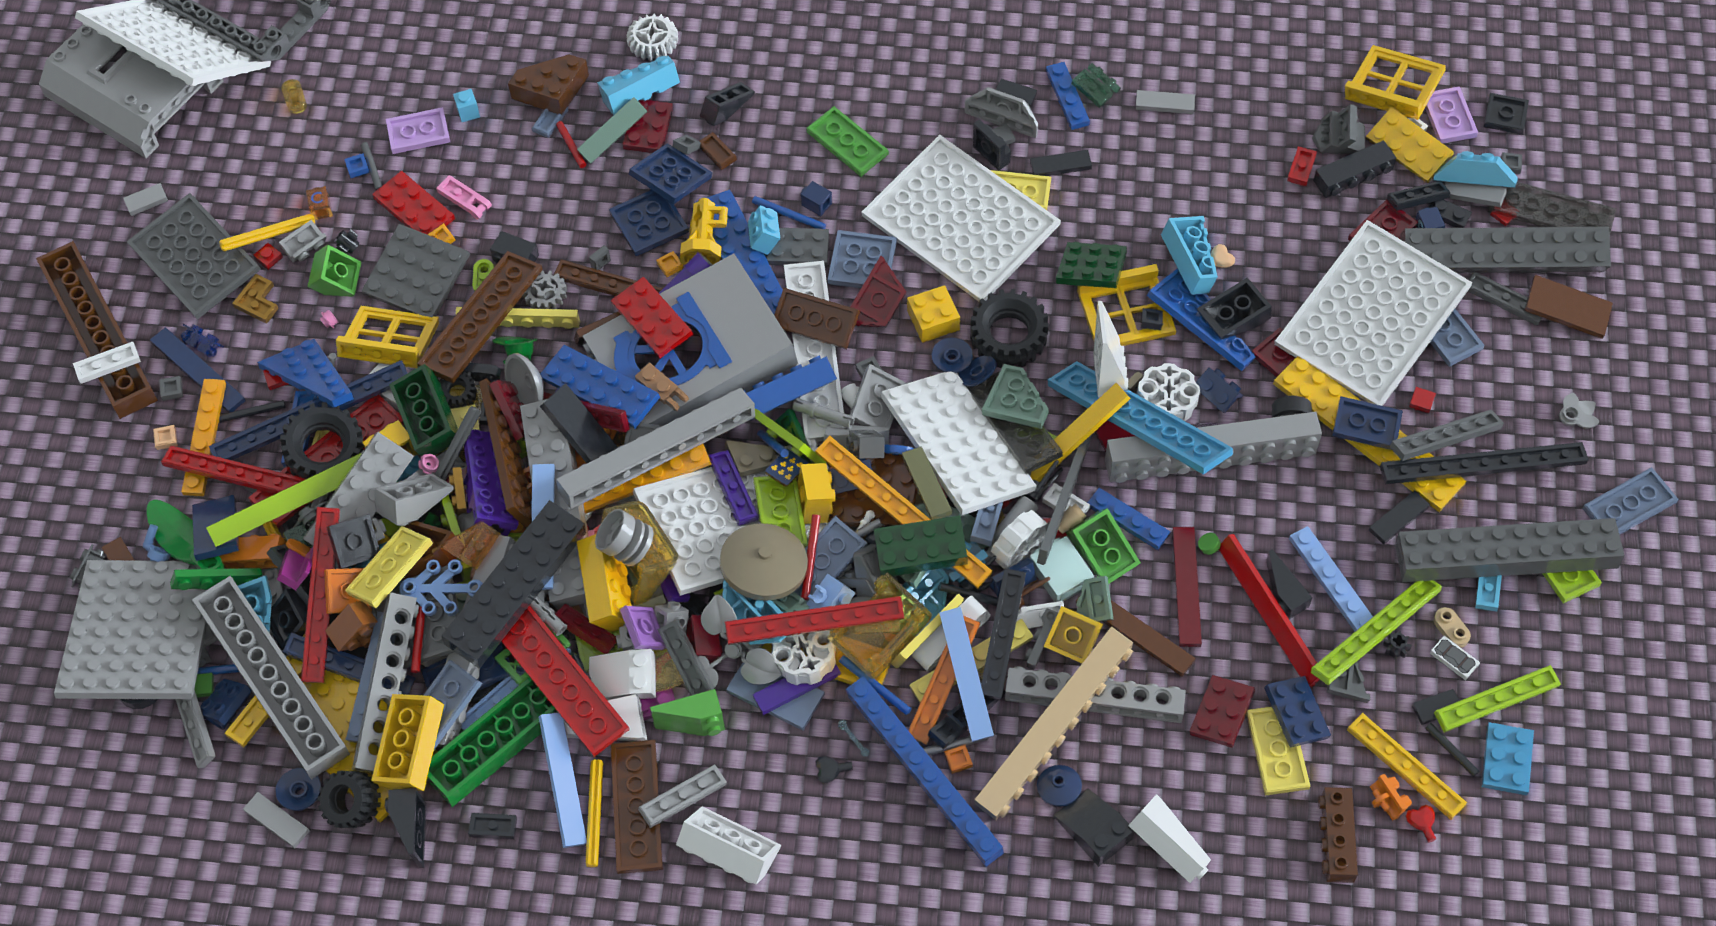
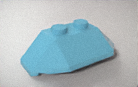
[1434,151,1518,188]
[883,568,949,637]
[722,580,787,645]

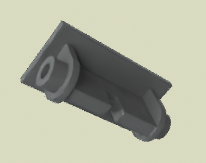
[70,544,105,588]

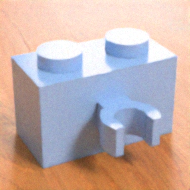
[807,573,855,609]

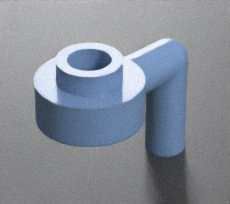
[143,524,170,562]

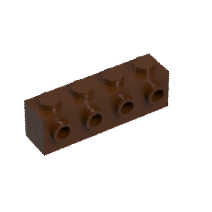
[1318,787,1358,883]

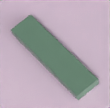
[577,97,647,165]

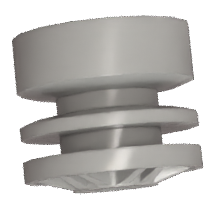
[595,509,653,566]

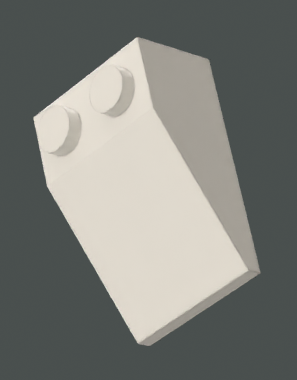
[589,649,656,700]

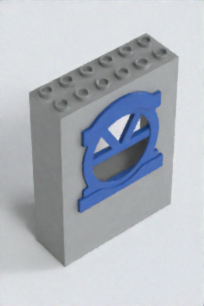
[583,254,798,426]

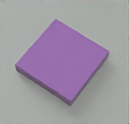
[620,606,666,650]

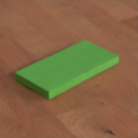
[806,106,889,177]

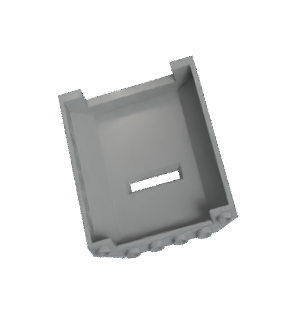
[39,25,224,158]

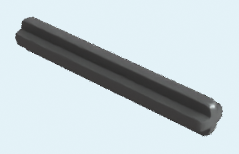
[434,406,481,481]

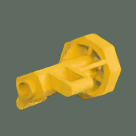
[680,198,728,265]

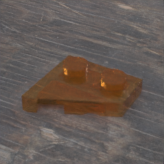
[440,521,500,570]

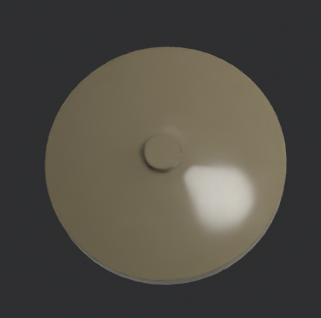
[720,523,808,601]

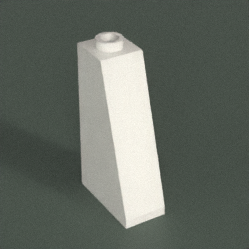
[563,694,647,742]
[1128,794,1211,883]

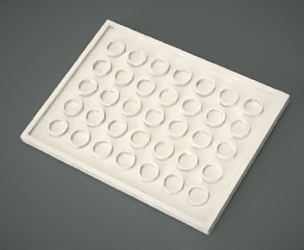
[75,0,271,86]
[862,135,1061,301]
[1274,220,1472,406]
[633,445,828,595]

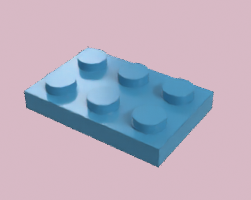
[1481,722,1534,795]

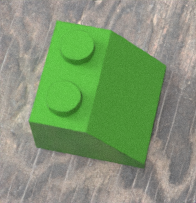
[307,245,361,297]

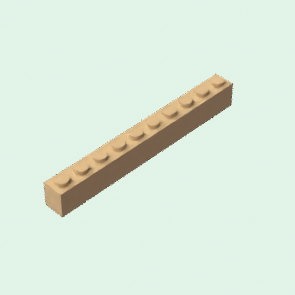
[975,627,1133,820]

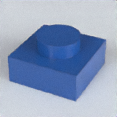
[344,153,370,178]

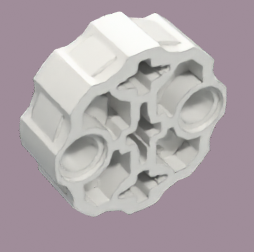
[1137,363,1200,421]
[991,510,1049,569]
[771,630,836,685]

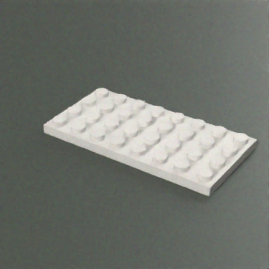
[881,372,1036,516]

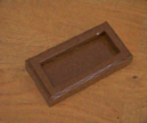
[699,132,737,170]

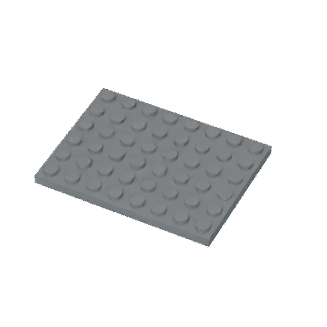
[54,560,207,699]

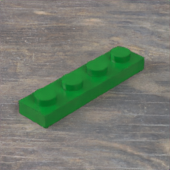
[170,568,262,590]

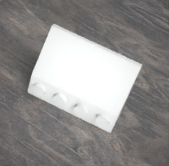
[1093,301,1128,398]

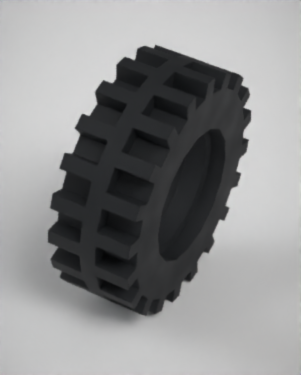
[970,289,1049,368]
[280,402,364,479]

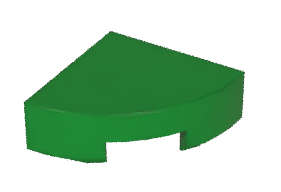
[424,512,441,528]

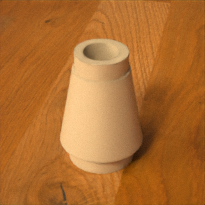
[1058,503,1086,534]

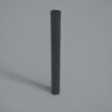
[219,400,286,423]

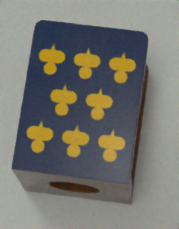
[765,448,809,487]

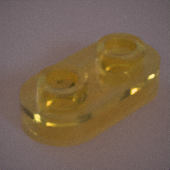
[282,79,307,114]

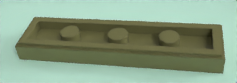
[902,446,952,520]

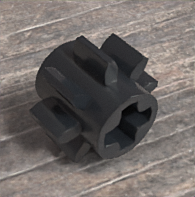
[334,229,359,254]
[1383,631,1412,660]

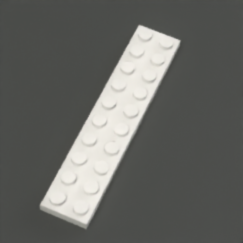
[784,261,846,442]

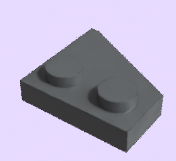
[1326,661,1370,703]

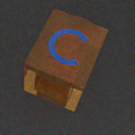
[306,186,333,220]

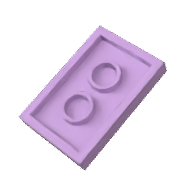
[1425,87,1478,143]
[386,107,450,154]

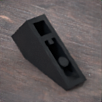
[700,82,755,126]
[1266,549,1312,620]

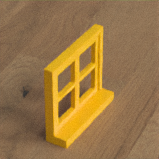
[1345,45,1446,120]
[1077,264,1176,346]
[336,306,439,368]

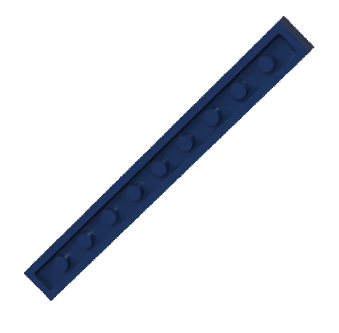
[209,360,408,460]

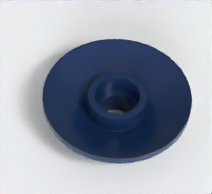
[932,338,973,373]
[958,356,996,386]
[1037,765,1082,806]
[276,768,321,811]

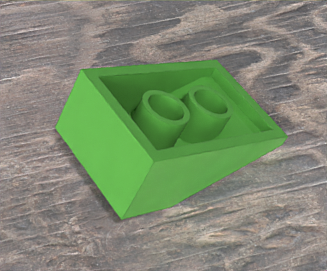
[1066,508,1141,584]
[650,689,725,736]

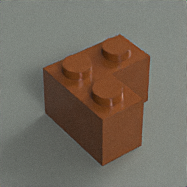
[325,601,378,651]

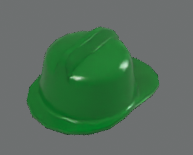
[492,336,538,360]

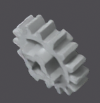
[523,271,567,309]

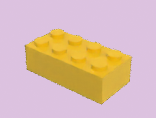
[577,534,632,632]
[371,694,444,791]

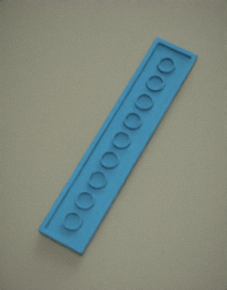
[1048,361,1233,475]

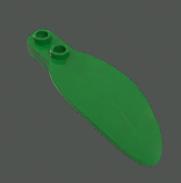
[146,500,224,569]

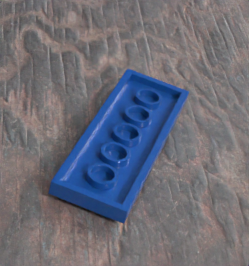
[540,345,660,429]

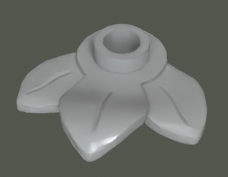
[1559,393,1599,428]

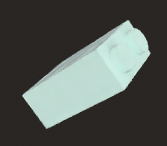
[1030,536,1094,602]

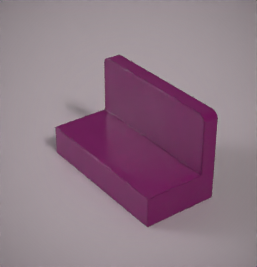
[277,547,313,590]

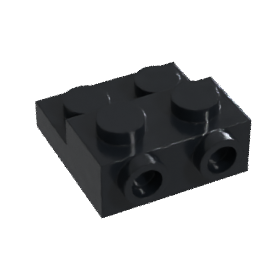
[973,119,1011,171]

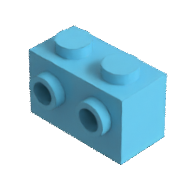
[748,206,780,255]

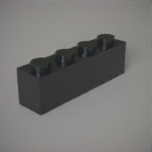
[1313,140,1396,198]

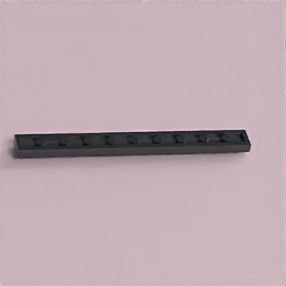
[1379,442,1589,485]

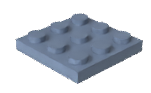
[827,230,897,288]

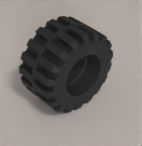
[317,771,381,828]

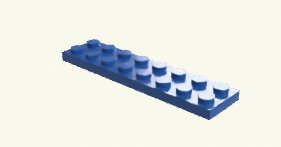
[694,190,783,314]

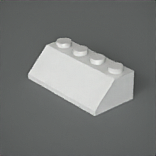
[676,806,781,884]

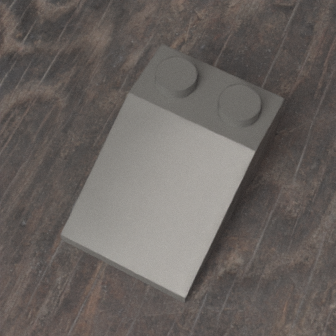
[375,473,453,526]

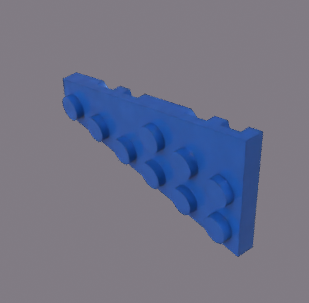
[1147,268,1256,371]
[257,339,354,407]

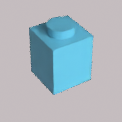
[453,89,480,122]

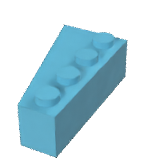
[597,56,680,115]
[1161,216,1218,295]

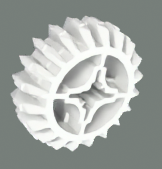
[627,14,678,61]

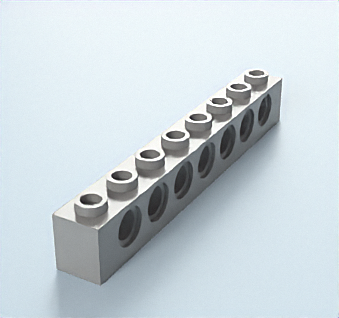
[352,593,419,774]
[1005,667,1186,723]

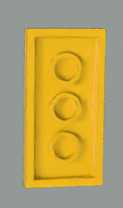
[1366,107,1454,183]

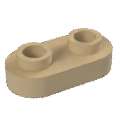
[1434,608,1471,648]

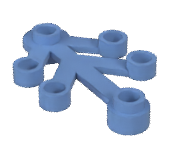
[399,560,483,616]

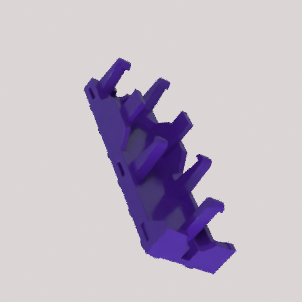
[463,429,519,536]

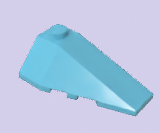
[238,576,272,632]

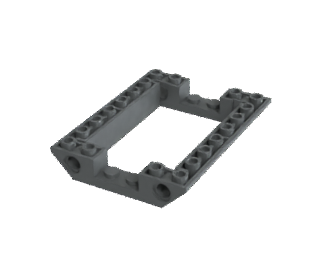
[155,0,331,61]

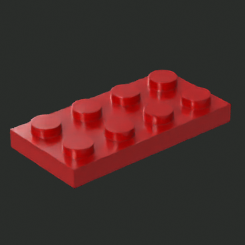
[372,171,455,234]
[611,276,693,359]

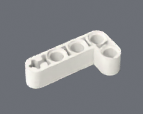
[912,596,991,672]

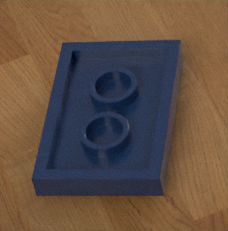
[1332,396,1403,450]
[1264,676,1331,748]

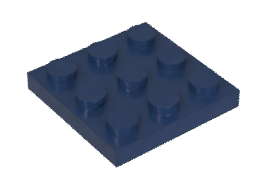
[629,143,712,204]
[609,190,689,256]

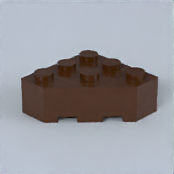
[508,54,589,115]
[398,521,465,581]

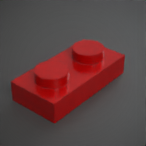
[1287,146,1317,186]

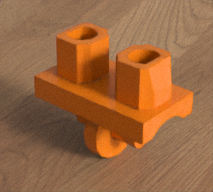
[1370,774,1412,821]

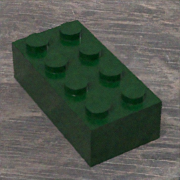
[389,364,458,456]
[874,515,968,578]

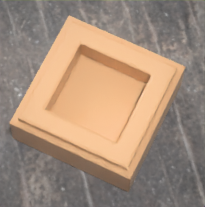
[153,425,178,450]

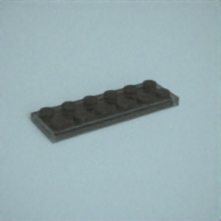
[1488,182,1617,236]
[967,371,1063,474]

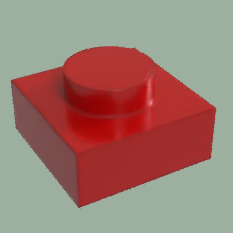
[253,243,283,270]

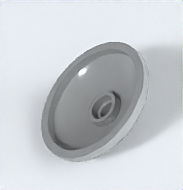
[504,353,543,405]

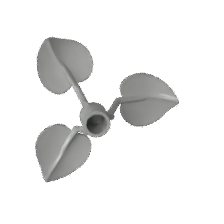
[682,595,782,690]

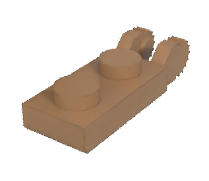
[635,362,689,411]

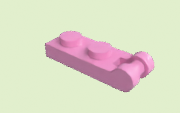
[436,175,492,220]

